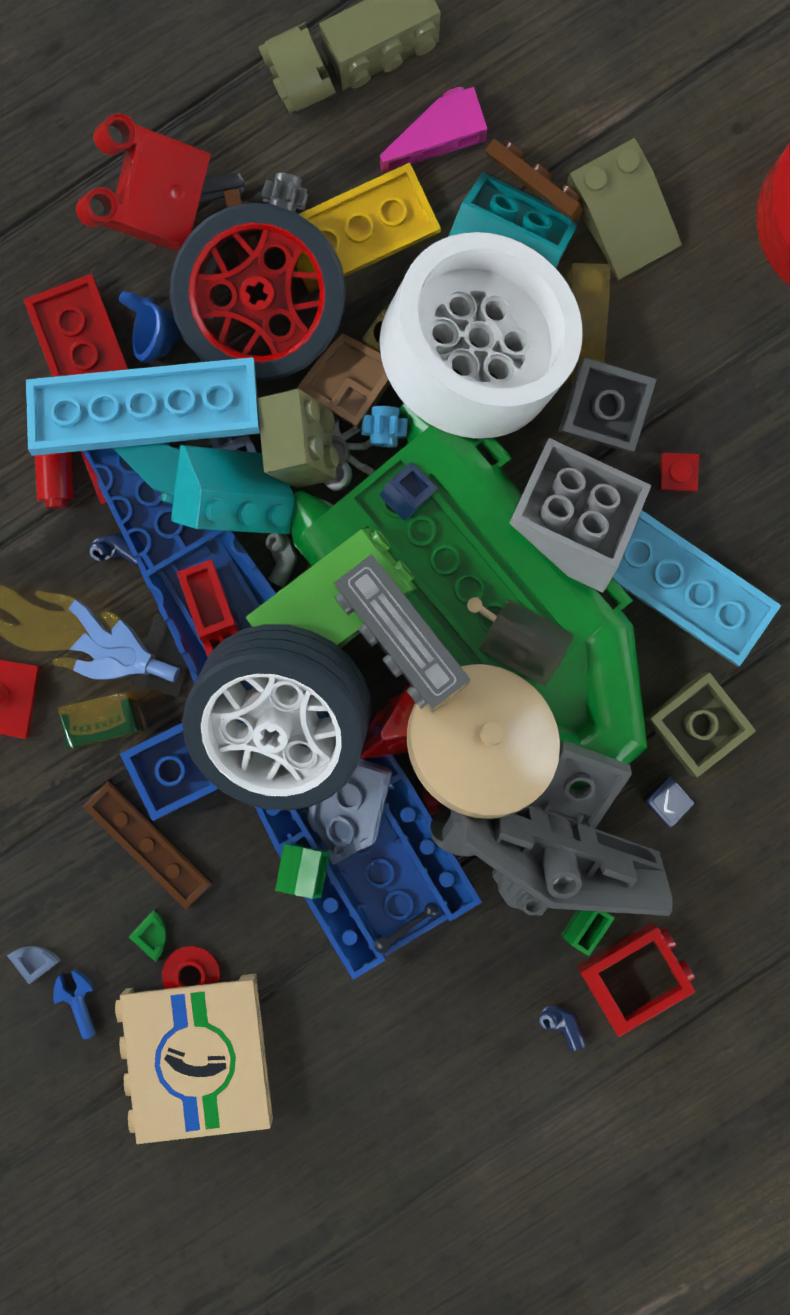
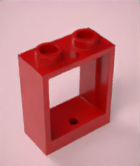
[577,922,695,1037]

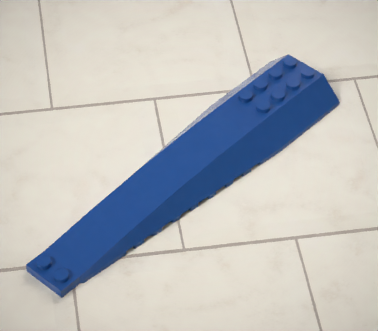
[82,442,482,980]

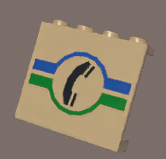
[115,974,273,1144]

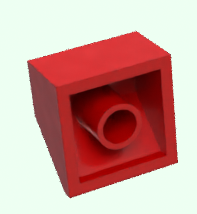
[360,685,415,759]

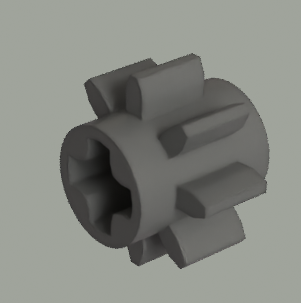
[261,173,308,212]

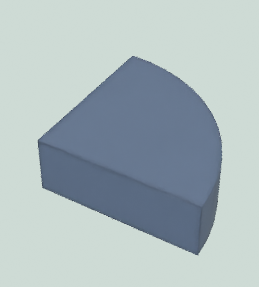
[7,946,60,984]

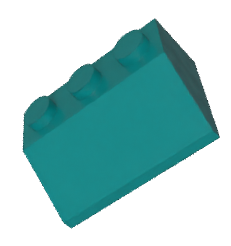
[448,172,580,268]
[171,445,295,534]

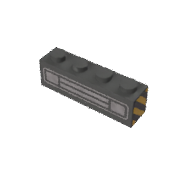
[334,554,470,712]

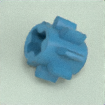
[362,406,408,448]

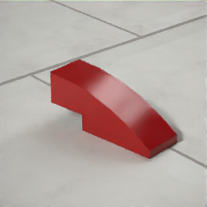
[177,559,240,657]

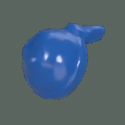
[119,291,182,363]

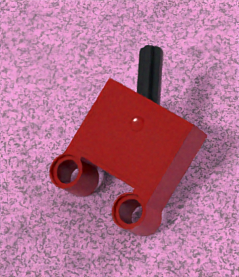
[76,113,245,252]

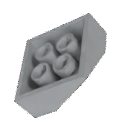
[510,438,651,593]

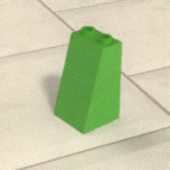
[245,528,416,648]

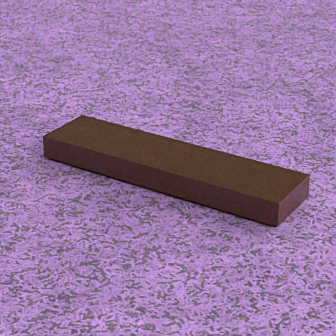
[82,780,213,910]

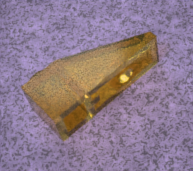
[566,263,610,383]

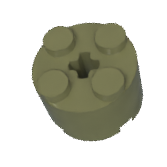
[258,22,336,113]

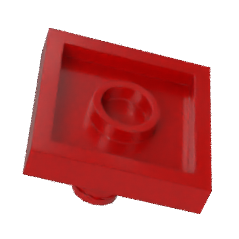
[0,660,41,739]

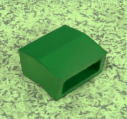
[275,842,330,899]
[561,910,615,956]

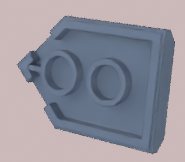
[307,759,392,865]

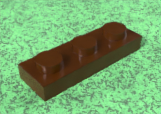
[485,139,584,224]

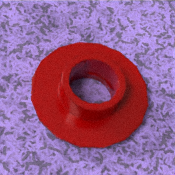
[162,946,220,989]

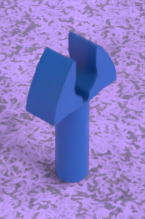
[53,969,96,1039]

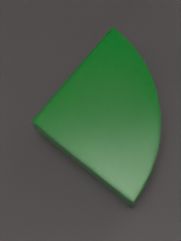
[129,909,167,962]

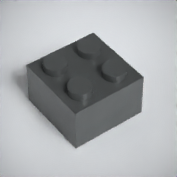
[558,358,657,452]

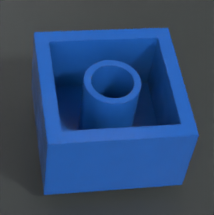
[120,723,218,821]

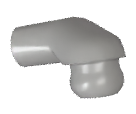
[266,533,298,588]

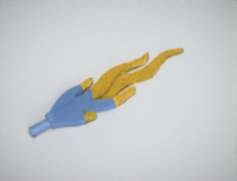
[0,586,180,682]

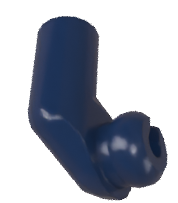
[89,533,138,567]
[539,1005,587,1051]

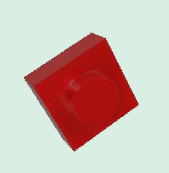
[659,453,699,492]

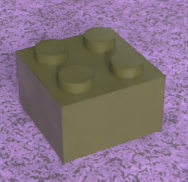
[257,389,339,488]
[644,672,756,778]

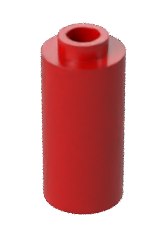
[34,452,75,509]

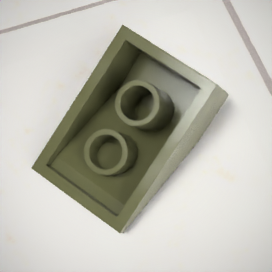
[566,138,682,281]

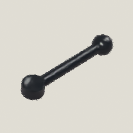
[374,902,439,953]

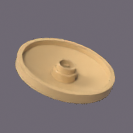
[407,664,560,819]

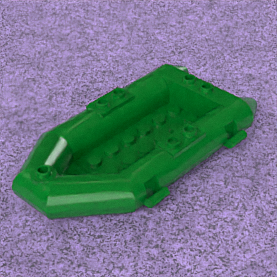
[290,403,648,789]

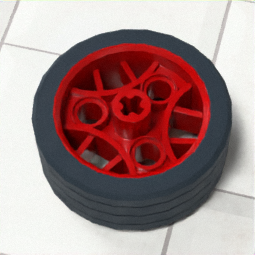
[170,203,346,381]

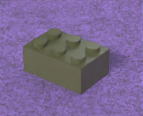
[319,0,441,91]

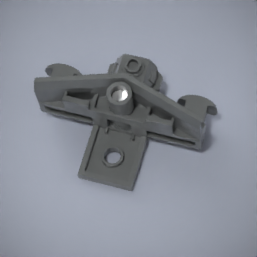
[430,740,672,916]

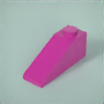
[380,87,487,174]

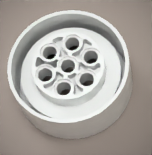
[380,232,582,438]

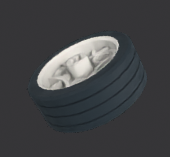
[182,624,371,810]

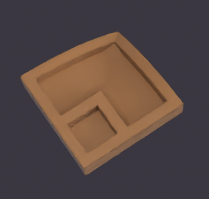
[297,334,391,430]

